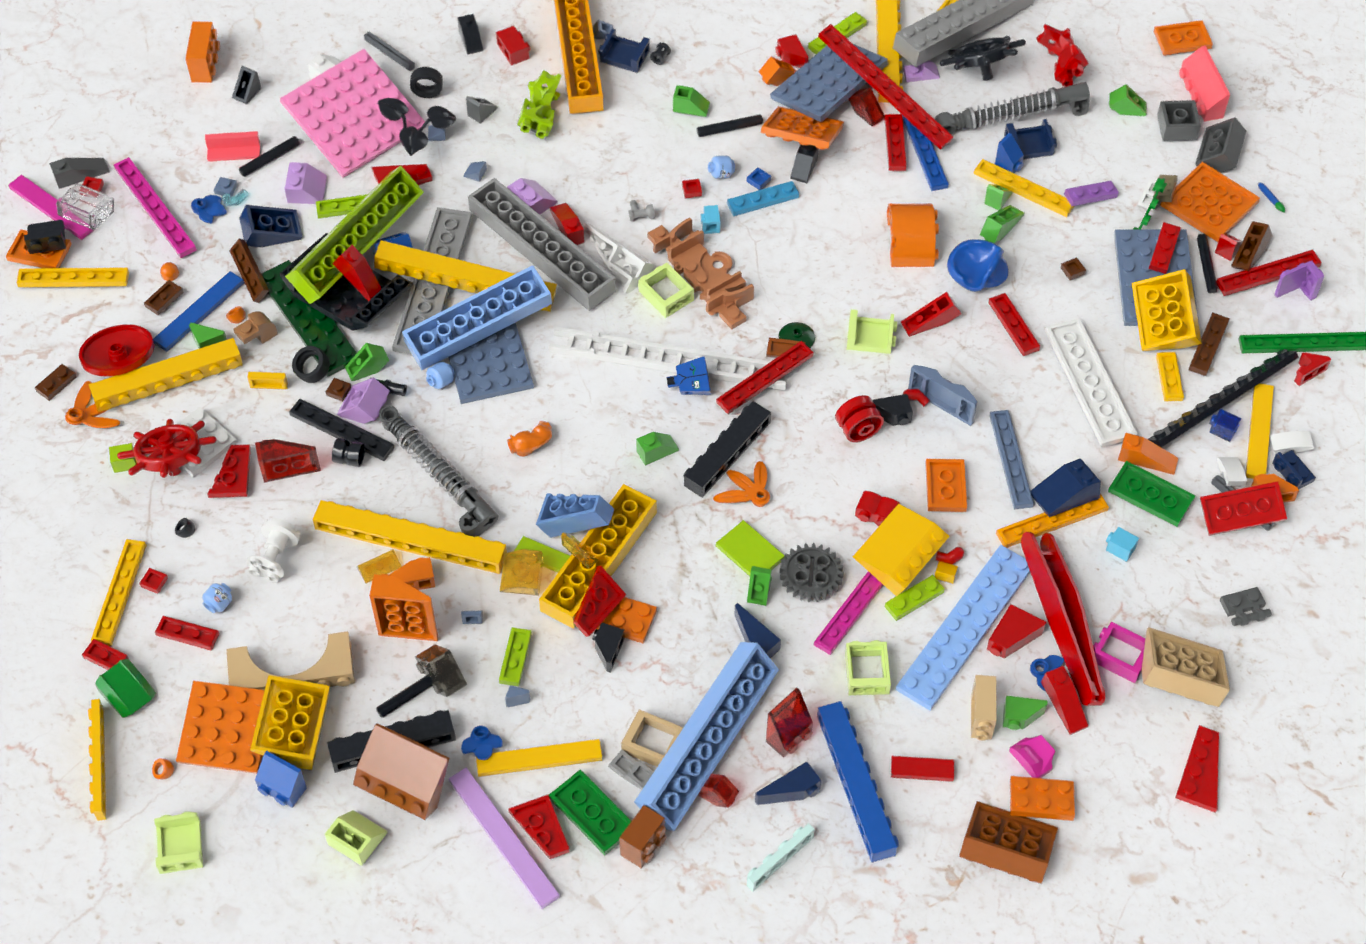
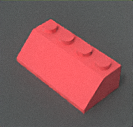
[1179,46,1230,122]

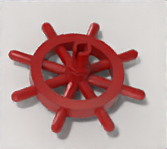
[117,419,217,478]

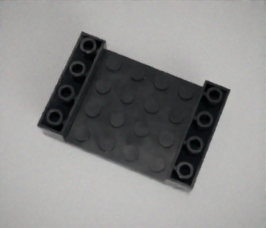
[280,233,412,331]

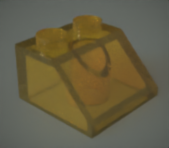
[500,549,544,596]

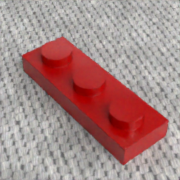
[1148,222,1181,274]

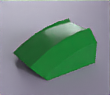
[95,659,156,718]

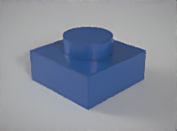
[746,167,771,190]

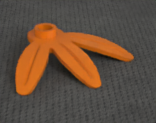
[65,381,120,428]
[713,461,770,507]

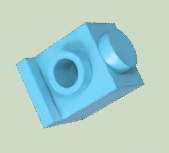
[701,205,720,234]

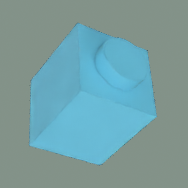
[1106,527,1139,562]

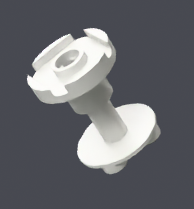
[246,518,301,582]

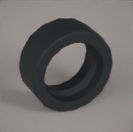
[410,67,443,98]
[292,346,330,383]

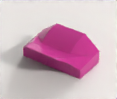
[1009,735,1055,778]

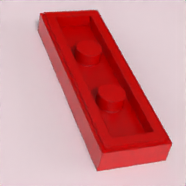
[155,616,219,651]
[891,756,954,782]

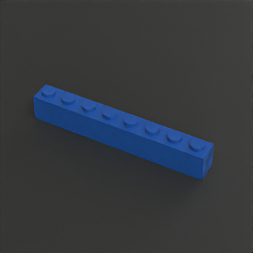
[817,701,899,863]

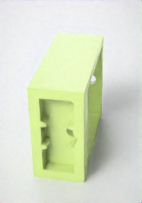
[638,263,694,318]
[845,640,891,695]

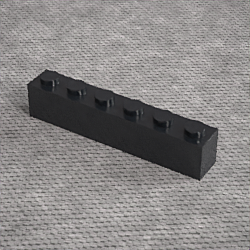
[683,401,771,498]
[327,710,456,773]

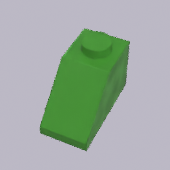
[1109,84,1147,116]
[345,343,389,381]
[636,432,679,466]
[1003,696,1048,730]

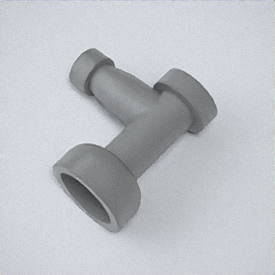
[628,200,655,221]

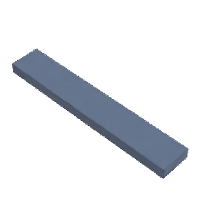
[989,410,1034,510]

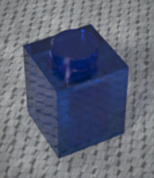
[1209,409,1242,442]

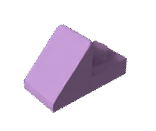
[903,60,939,82]

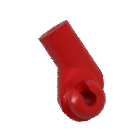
[902,389,930,407]
[935,547,964,564]

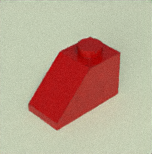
[775,34,809,68]

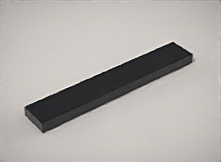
[289,399,394,461]

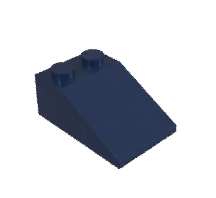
[239,205,303,247]
[1030,458,1101,517]

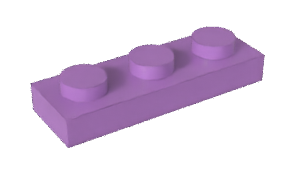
[1064,180,1119,206]

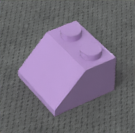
[285,162,327,204]
[507,178,558,215]
[337,377,390,424]

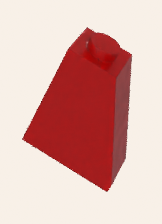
[987,604,1047,659]

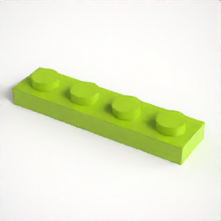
[808,12,867,55]

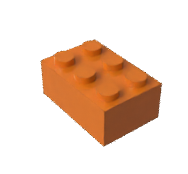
[185,21,220,83]

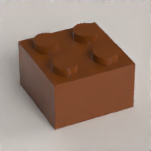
[619,805,666,868]

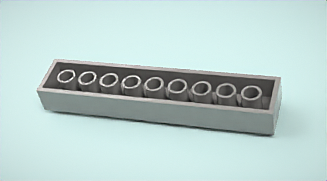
[893,0,1034,67]
[468,178,616,311]

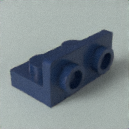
[1272,450,1316,490]

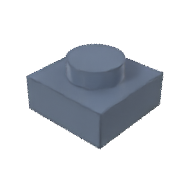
[214,177,238,198]

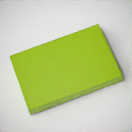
[716,520,785,576]

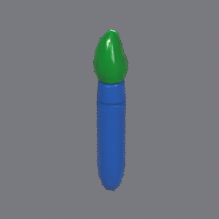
[1258,182,1285,213]

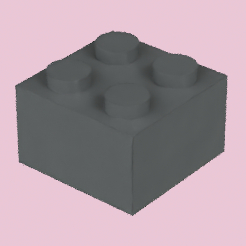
[1157,100,1201,141]

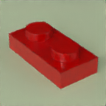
[82,639,128,670]

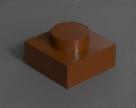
[1060,257,1086,280]
[325,378,351,402]

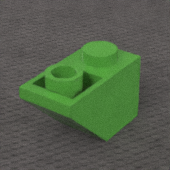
[673,85,710,117]

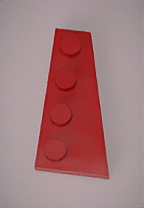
[1175,725,1219,813]

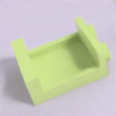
[846,309,897,354]
[154,811,203,874]

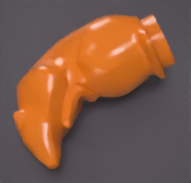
[507,420,552,457]

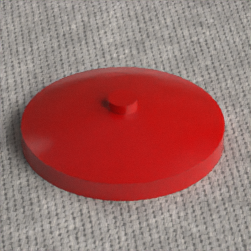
[79,324,154,376]

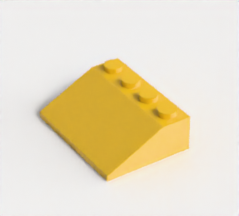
[1132,269,1202,351]
[852,504,950,596]
[250,675,330,770]

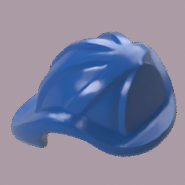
[947,239,1009,292]

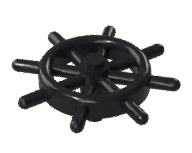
[939,36,1026,81]

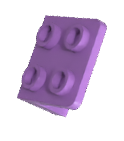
[1274,261,1324,301]

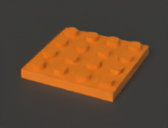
[761,106,844,149]
[1160,162,1260,242]
[176,681,265,774]

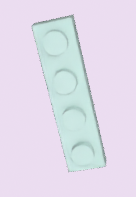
[747,823,815,892]

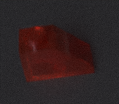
[848,88,885,126]
[698,774,739,808]

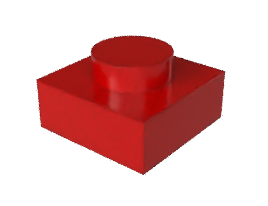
[80,176,104,197]
[682,179,702,198]
[139,568,168,594]

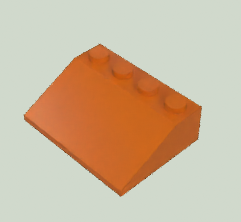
[369,574,438,641]

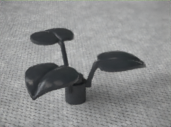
[377,98,456,156]

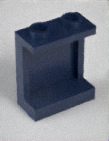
[598,28,650,73]
[1004,119,1057,159]

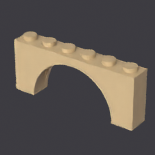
[226,631,355,690]

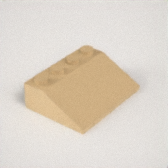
[1142,627,1230,707]

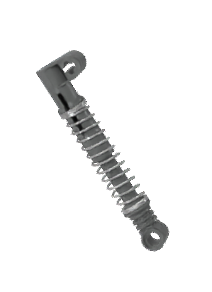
[935,82,1090,135]
[379,406,499,537]

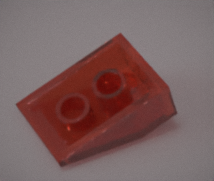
[255,439,321,483]
[766,688,813,758]

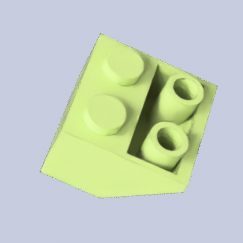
[325,810,387,866]

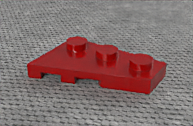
[207,444,251,498]

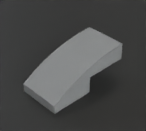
[608,749,654,789]

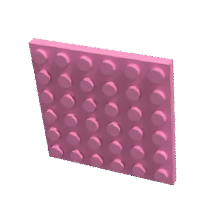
[280,49,425,178]

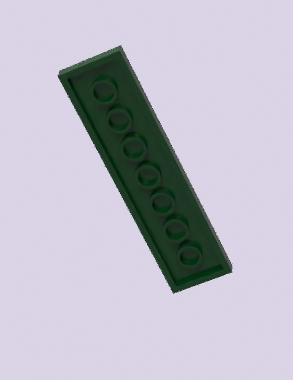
[261,260,357,377]

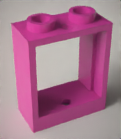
[1093,622,1145,683]

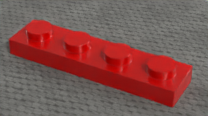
[884,114,906,171]
[988,293,1040,356]

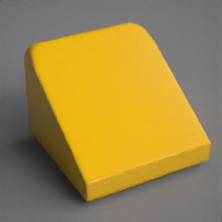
[934,561,958,584]

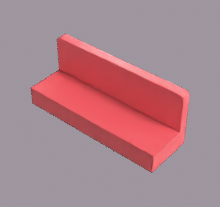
[205,131,260,162]

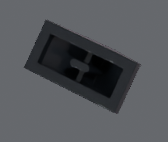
[232,66,261,104]

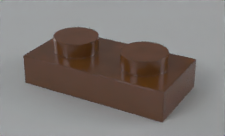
[144,280,184,316]
[35,364,76,401]

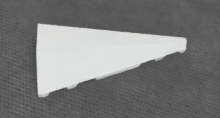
[583,223,654,293]

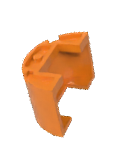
[887,203,939,267]

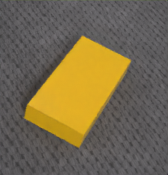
[247,372,288,389]

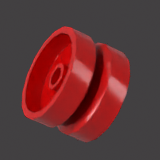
[835,395,884,443]

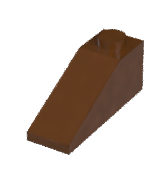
[1231,221,1272,271]

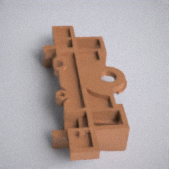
[647,217,754,330]

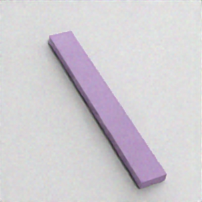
[449,768,560,909]

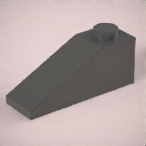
[49,158,110,189]

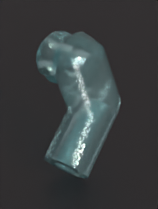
[221,189,248,206]

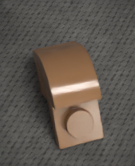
[233,311,278,344]

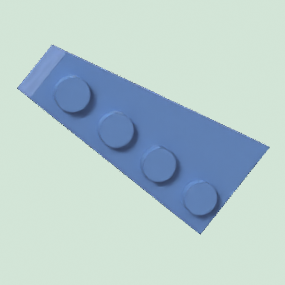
[536,493,614,538]

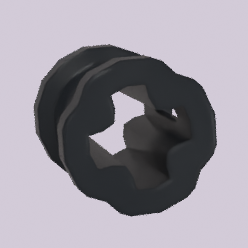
[650,42,671,65]

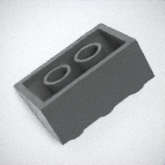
[1195,117,1246,173]

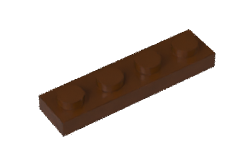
[229,238,269,303]
[1188,312,1230,376]

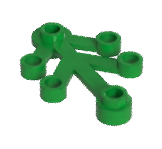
[1133,177,1167,229]

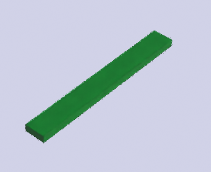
[1238,332,1366,354]

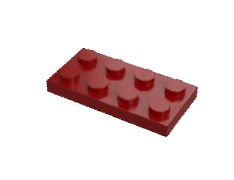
[1200,481,1287,536]

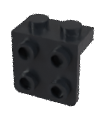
[24,220,66,254]

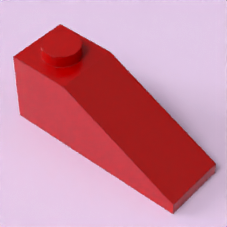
[550,203,584,245]
[332,245,381,301]
[901,292,962,337]
[1041,666,1088,735]

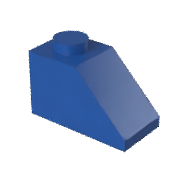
[995,133,1024,173]

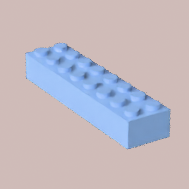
[402,265,552,370]

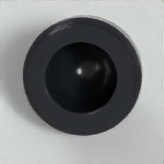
[175,518,195,538]

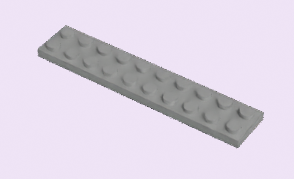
[392,207,472,354]

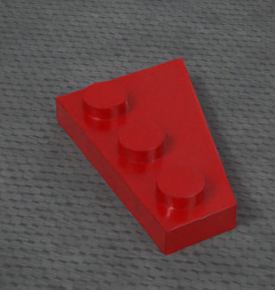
[371,164,433,185]
[573,566,627,637]
[508,795,570,859]

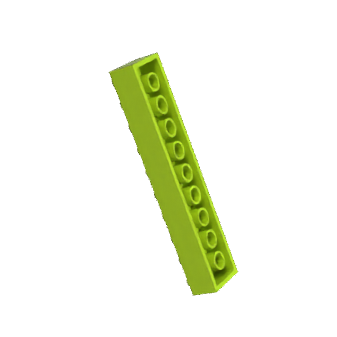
[285,165,424,304]

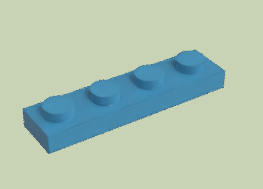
[727,181,799,217]

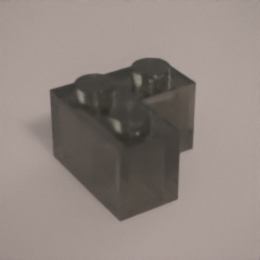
[415,644,467,697]

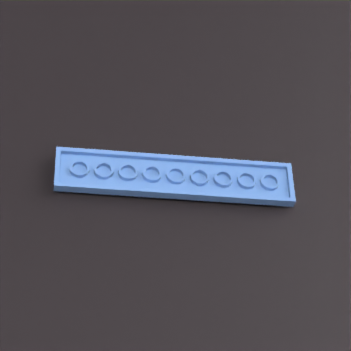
[896,545,1030,710]

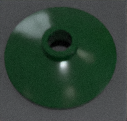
[778,322,815,348]

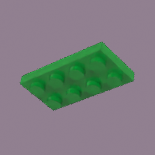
[1108,461,1196,527]
[549,769,631,856]

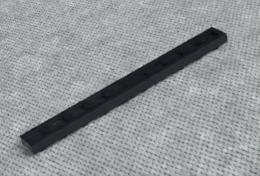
[1148,349,1299,448]

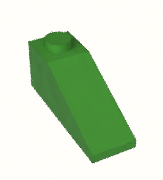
[980,205,1025,243]

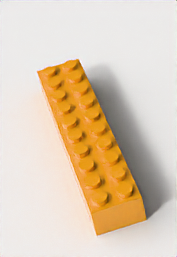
[553,0,603,114]

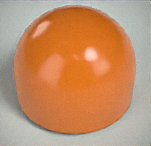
[160,262,179,281]
[226,306,246,324]
[152,758,174,779]

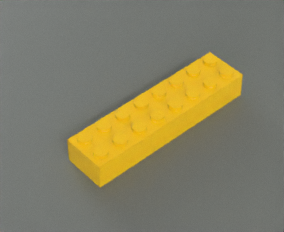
[539,484,657,629]

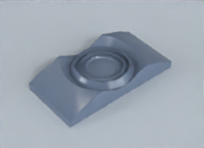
[908,365,977,426]

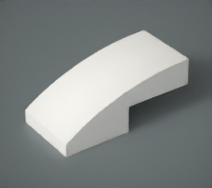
[1138,178,1159,211]
[1270,431,1314,455]
[1217,457,1247,486]

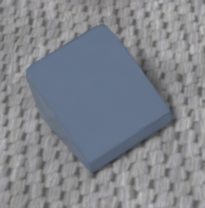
[592,20,613,39]
[428,125,446,141]
[463,161,487,182]
[461,611,483,624]
[505,685,530,707]

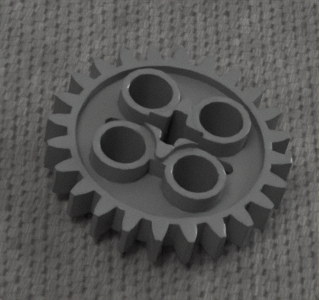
[779,543,844,602]

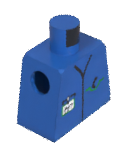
[666,356,711,395]

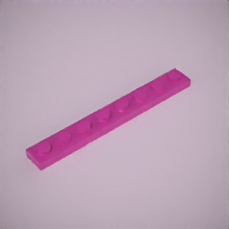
[113,157,197,258]

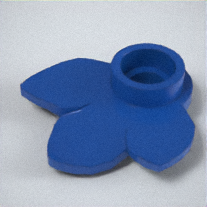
[191,195,227,224]
[1030,655,1064,692]
[461,726,503,760]

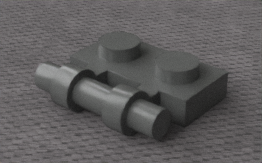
[1220,587,1272,626]

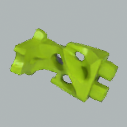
[517,70,561,139]

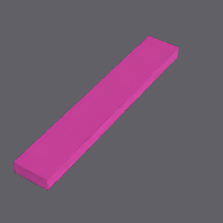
[8,174,95,240]
[814,571,883,655]

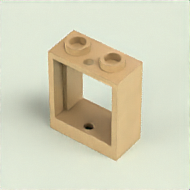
[971,675,996,741]
[621,709,683,767]

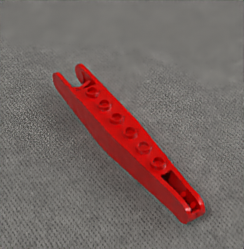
[1021,532,1105,706]

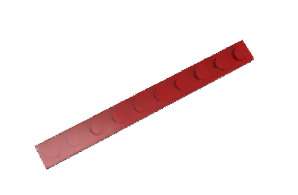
[818,24,953,150]

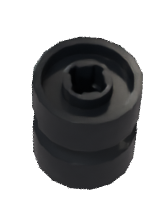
[332,438,365,467]

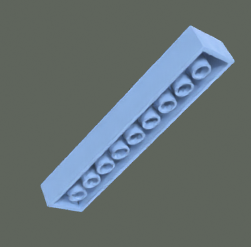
[634,642,779,831]

